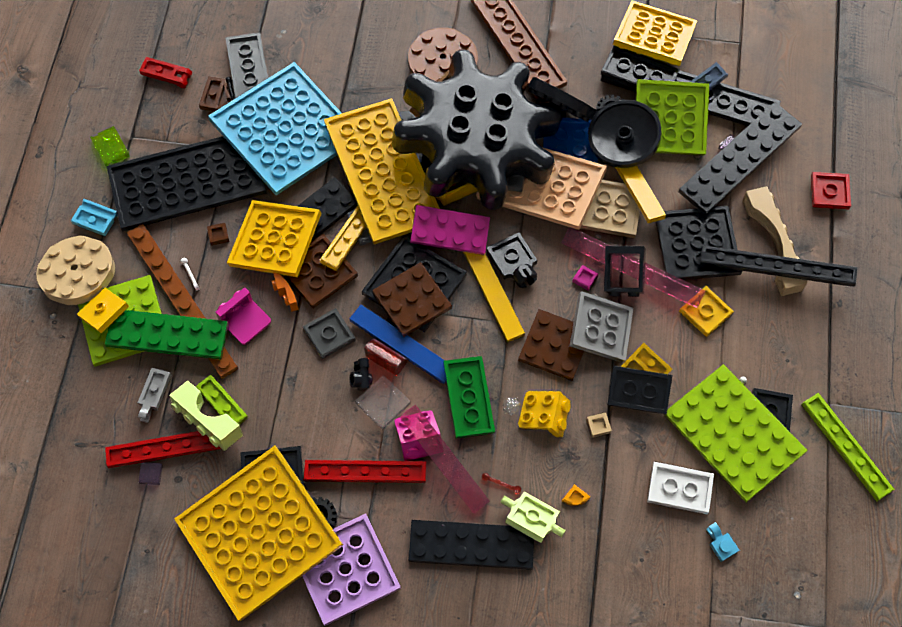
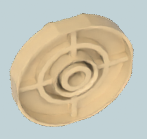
[36,236,115,305]

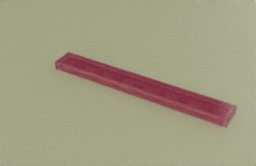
[561,227,706,309]

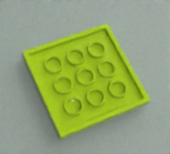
[635,79,709,156]
[78,275,162,367]

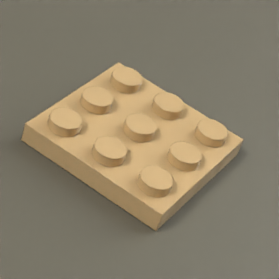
[580,180,640,238]

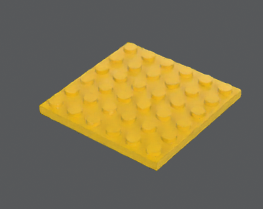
[174,446,343,621]

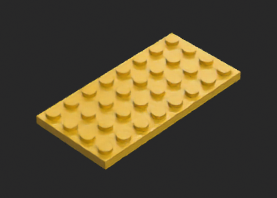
[324,98,440,244]

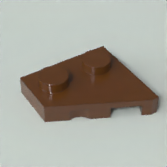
[199,76,231,112]

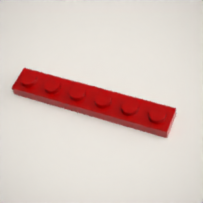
[105,431,222,469]
[304,460,426,483]

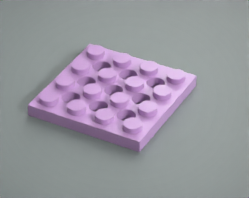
[302,514,401,626]

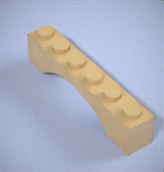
[743,186,808,296]

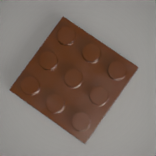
[285,234,358,309]
[372,262,452,338]
[518,309,584,381]

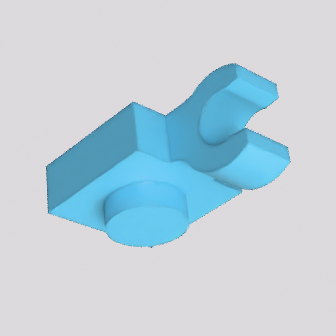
[706,522,739,562]

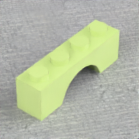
[169,381,243,451]

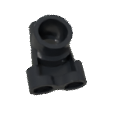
[349,358,373,391]

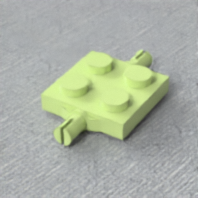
[500,492,566,543]

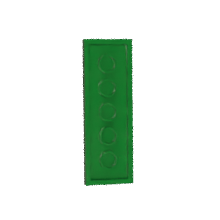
[105,310,229,360]

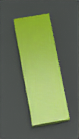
[195,374,248,425]

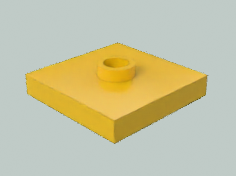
[77,288,129,333]

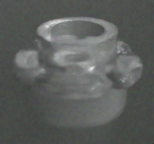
[503,397,521,415]

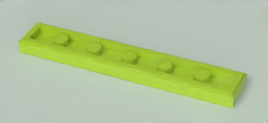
[801,393,895,501]

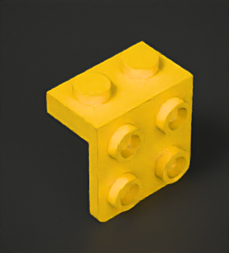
[518,391,571,437]

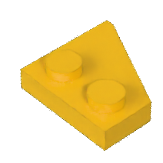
[621,342,672,374]

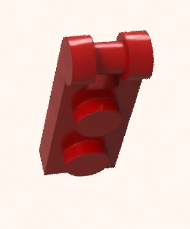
[139,57,193,88]

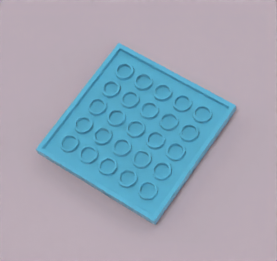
[208,62,342,195]

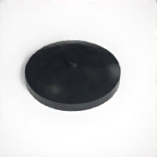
[588,100,662,168]

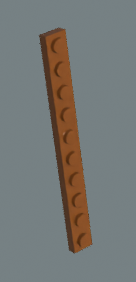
[127,224,238,379]

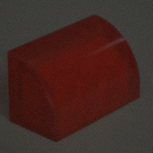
[364,338,408,376]

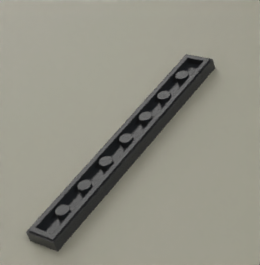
[700,245,857,287]

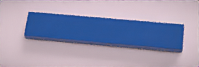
[349,305,446,384]

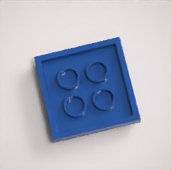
[543,118,598,163]

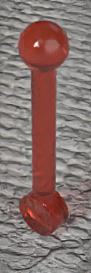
[482,473,522,494]

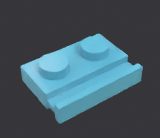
[71,199,118,236]

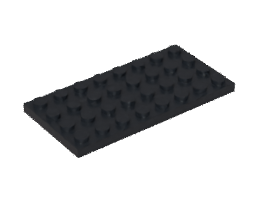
[106,136,267,232]

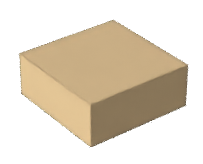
[586,413,612,438]

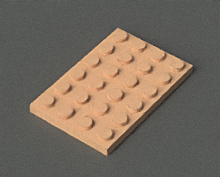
[476,148,607,230]

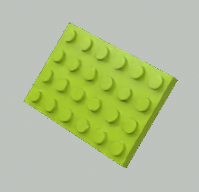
[665,364,808,503]

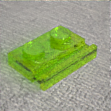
[90,126,130,168]

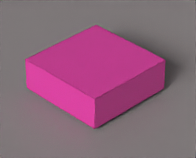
[572,265,598,291]

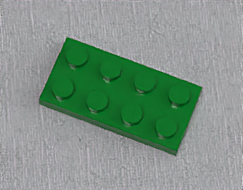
[443,356,495,439]

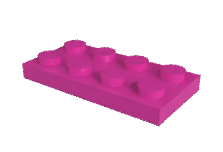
[410,205,490,255]

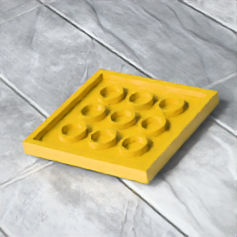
[613,1,697,66]
[227,200,322,277]

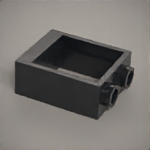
[604,246,646,297]

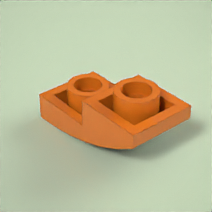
[271,272,299,312]

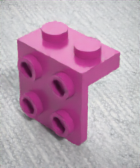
[215,288,272,345]
[394,410,444,461]

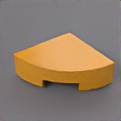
[562,484,590,506]

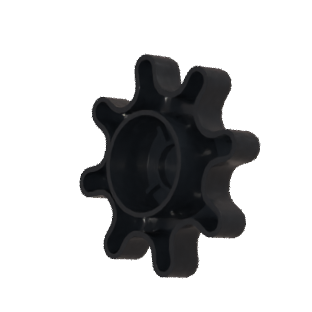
[392,49,563,210]

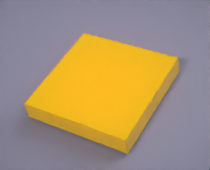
[679,286,734,337]

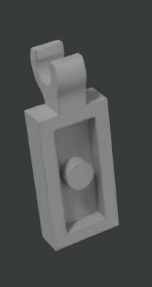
[137,368,171,423]

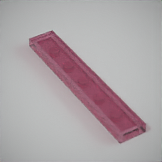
[399,404,490,514]

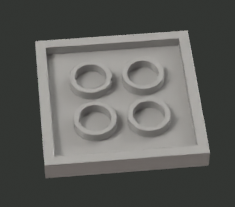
[570,291,633,363]

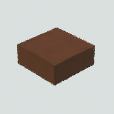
[207,223,230,246]

